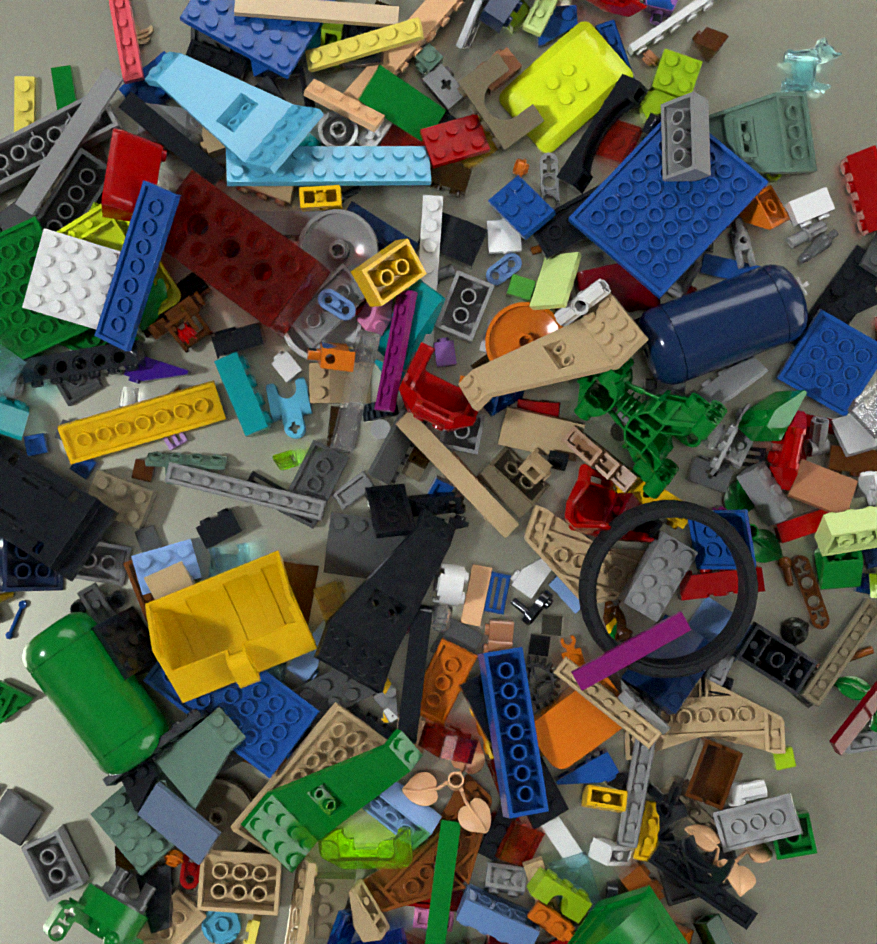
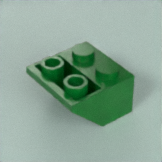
[814,547,863,590]

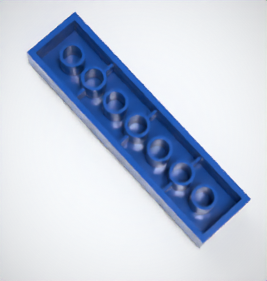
[478,647,549,819]

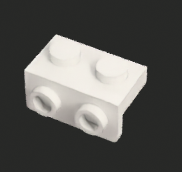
[854,471,877,507]

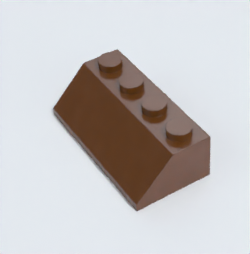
[283,559,319,625]

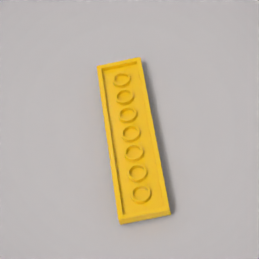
[57,380,226,464]

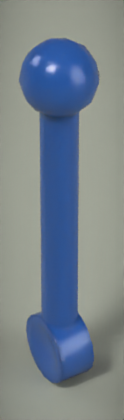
[5,600,27,639]

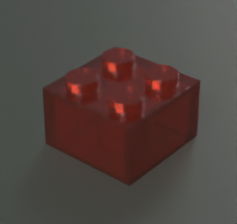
[418,721,478,764]

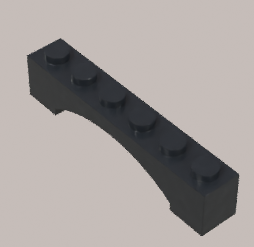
[557,74,649,194]

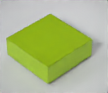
[772,746,796,771]

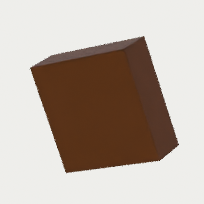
[131,459,155,483]

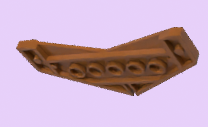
[362,773,492,912]

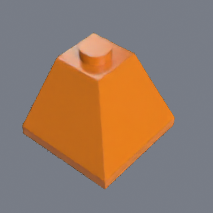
[739,185,790,230]

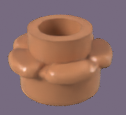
[642,49,660,67]

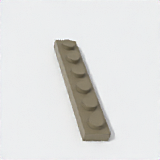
[800,598,877,707]

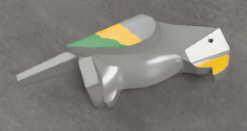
[372,677,398,723]

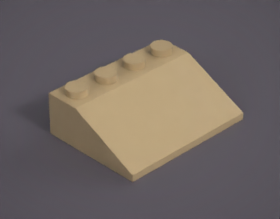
[197,849,282,916]

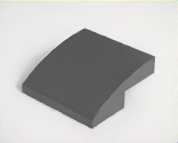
[0,789,44,846]

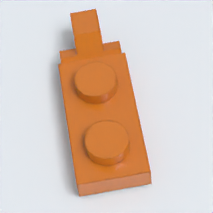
[527,900,575,942]

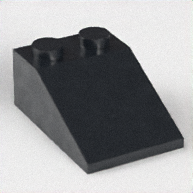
[418,212,488,270]

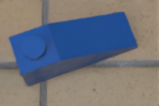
[554,748,619,785]

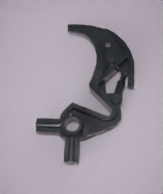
[647,780,735,888]

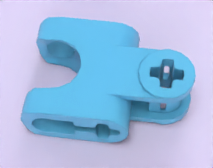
[266,377,313,439]

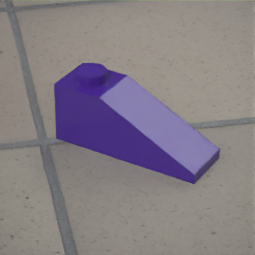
[124,357,192,384]

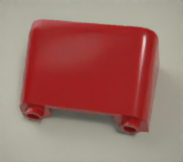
[101,128,167,222]

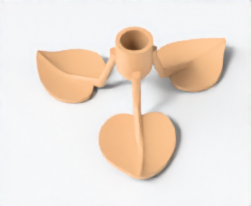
[402,738,491,834]
[685,824,773,897]

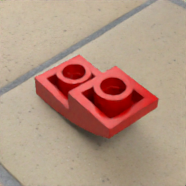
[517,398,561,417]

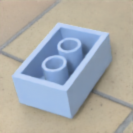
[131,539,202,595]

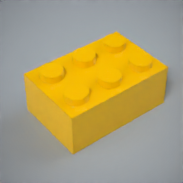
[351,238,427,307]

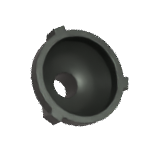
[780,617,809,647]

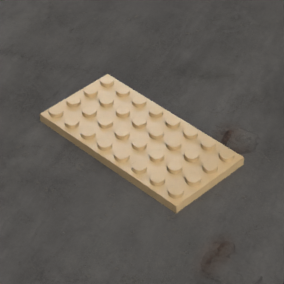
[230,702,388,853]

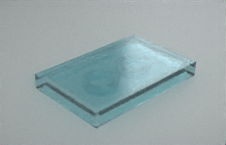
[548,851,601,919]

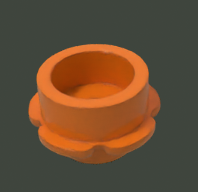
[513,158,529,177]
[164,850,183,867]

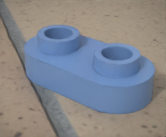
[486,253,522,286]
[318,289,356,321]

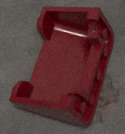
[574,263,661,318]

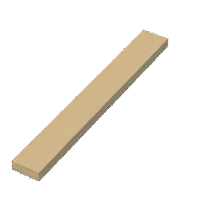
[234,0,399,27]
[395,412,519,538]

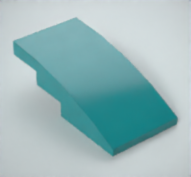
[375,279,446,370]

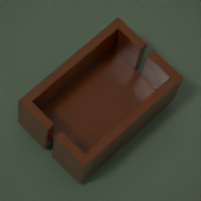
[681,737,743,810]

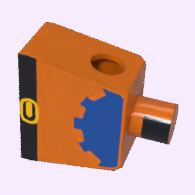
[307,342,355,372]

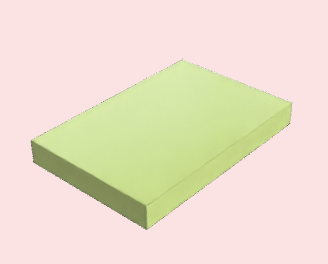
[529,252,582,310]

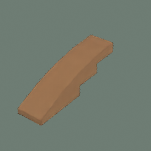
[562,425,640,493]

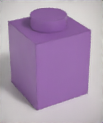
[434,337,457,368]

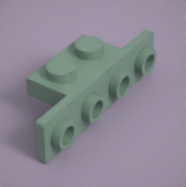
[145,451,228,485]

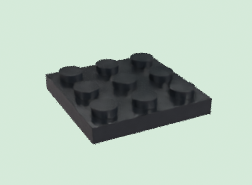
[91,606,158,680]

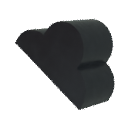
[732,621,818,696]

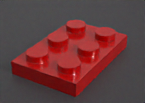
[420,114,490,169]

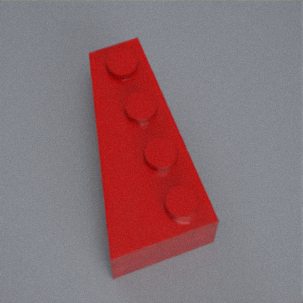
[677,566,765,601]

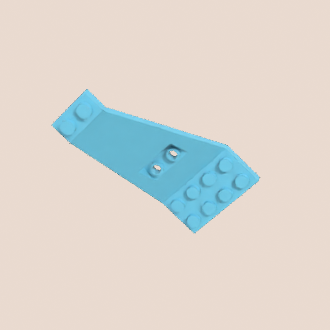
[144,51,324,174]

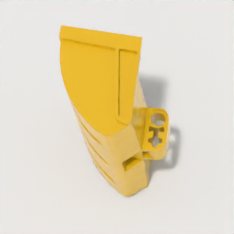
[145,550,317,703]

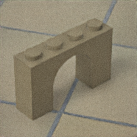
[457,53,544,150]

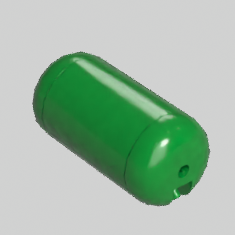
[22,612,169,776]

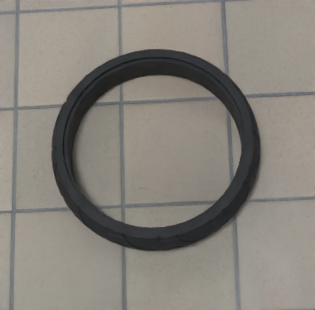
[578,500,758,678]

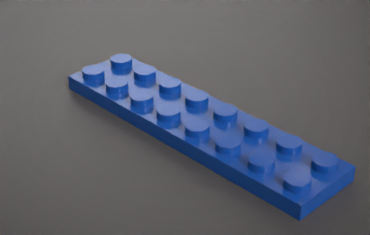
[94,180,181,351]

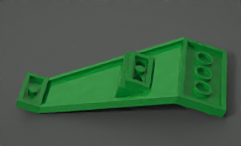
[241,729,423,873]

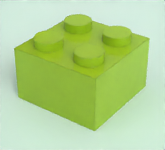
[649,48,703,98]

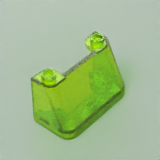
[318,827,413,869]

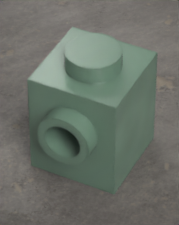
[415,43,443,75]

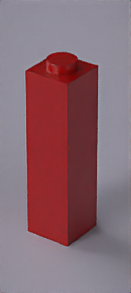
[772,507,850,544]

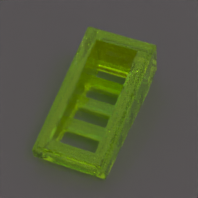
[272,450,299,471]

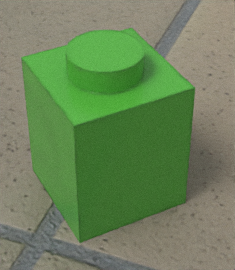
[506,274,536,302]

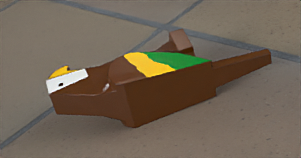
[602,599,633,643]

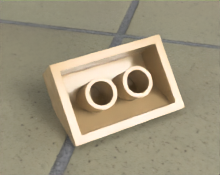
[235,186,298,207]

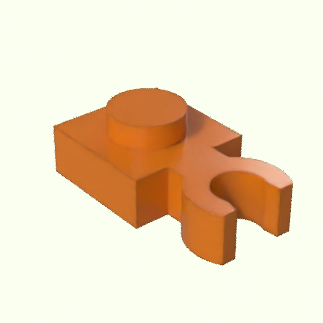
[560,635,585,667]

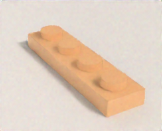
[304,79,385,132]

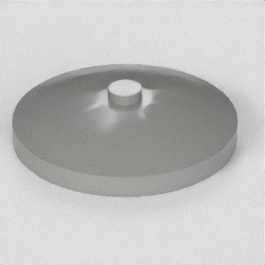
[298,209,379,286]

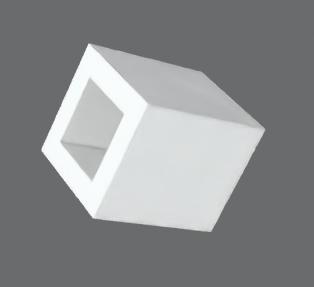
[271,351,303,383]

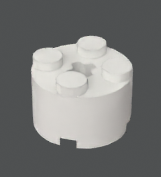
[318,111,359,146]
[432,563,469,606]

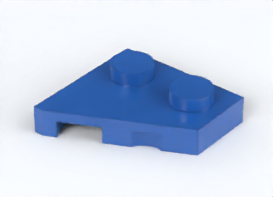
[538,5,578,48]

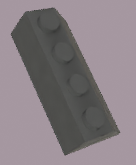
[367,404,427,485]

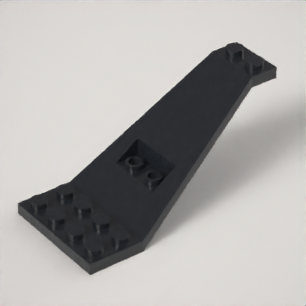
[314,509,456,693]

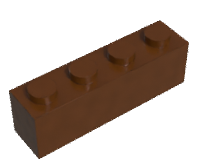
[824,445,877,477]

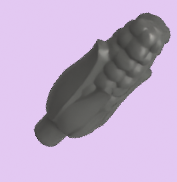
[798,229,839,263]

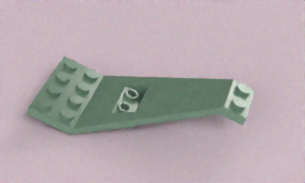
[633,92,817,174]
[91,707,246,876]

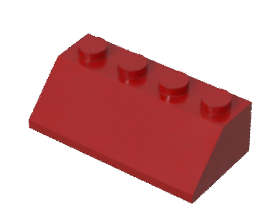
[840,145,877,236]

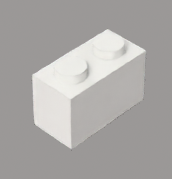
[784,187,835,228]

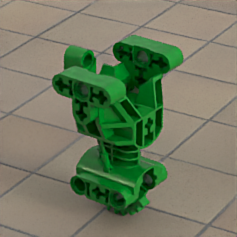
[574,357,727,499]

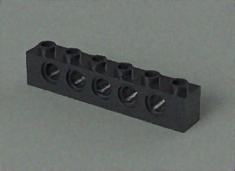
[21,340,146,388]

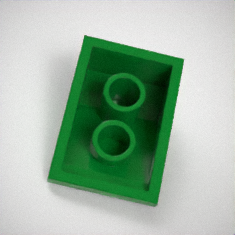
[737,390,807,441]

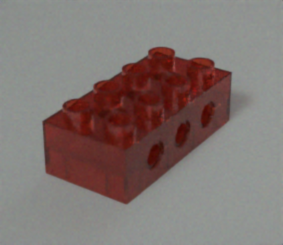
[163,170,331,338]

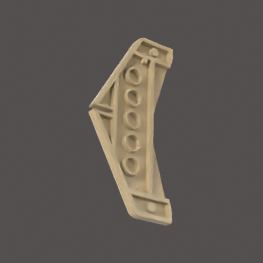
[524,505,645,603]
[624,678,786,760]

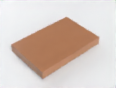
[787,459,858,513]

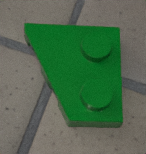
[0,680,35,724]

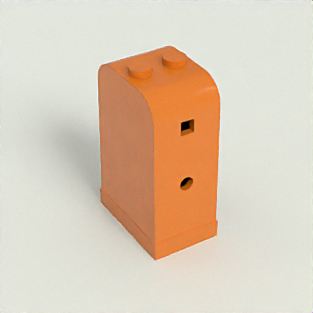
[533,677,622,769]

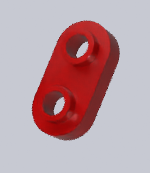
[180,853,200,890]

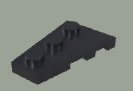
[135,864,174,934]

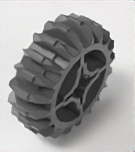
[525,655,561,710]

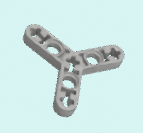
[608,672,671,735]

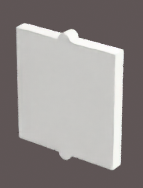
[487,218,522,255]

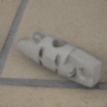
[730,217,756,269]

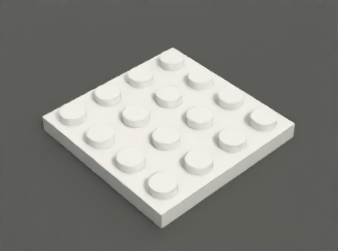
[22,228,121,329]

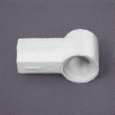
[727,779,767,806]

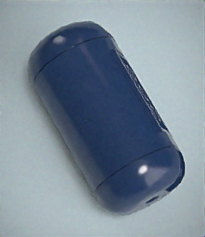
[638,264,808,385]

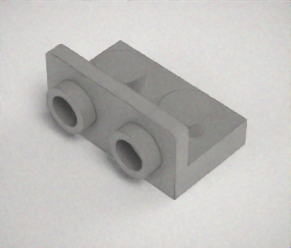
[484,862,527,898]

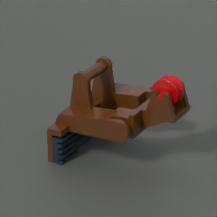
[139,269,213,353]

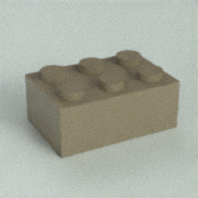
[88,470,158,529]

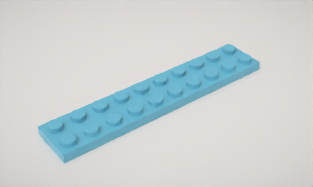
[226,146,431,186]

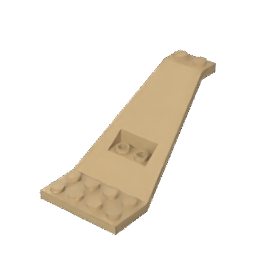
[458,292,649,411]

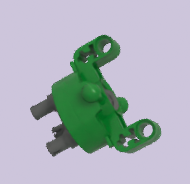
[43,866,157,944]

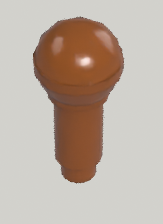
[778,556,793,587]

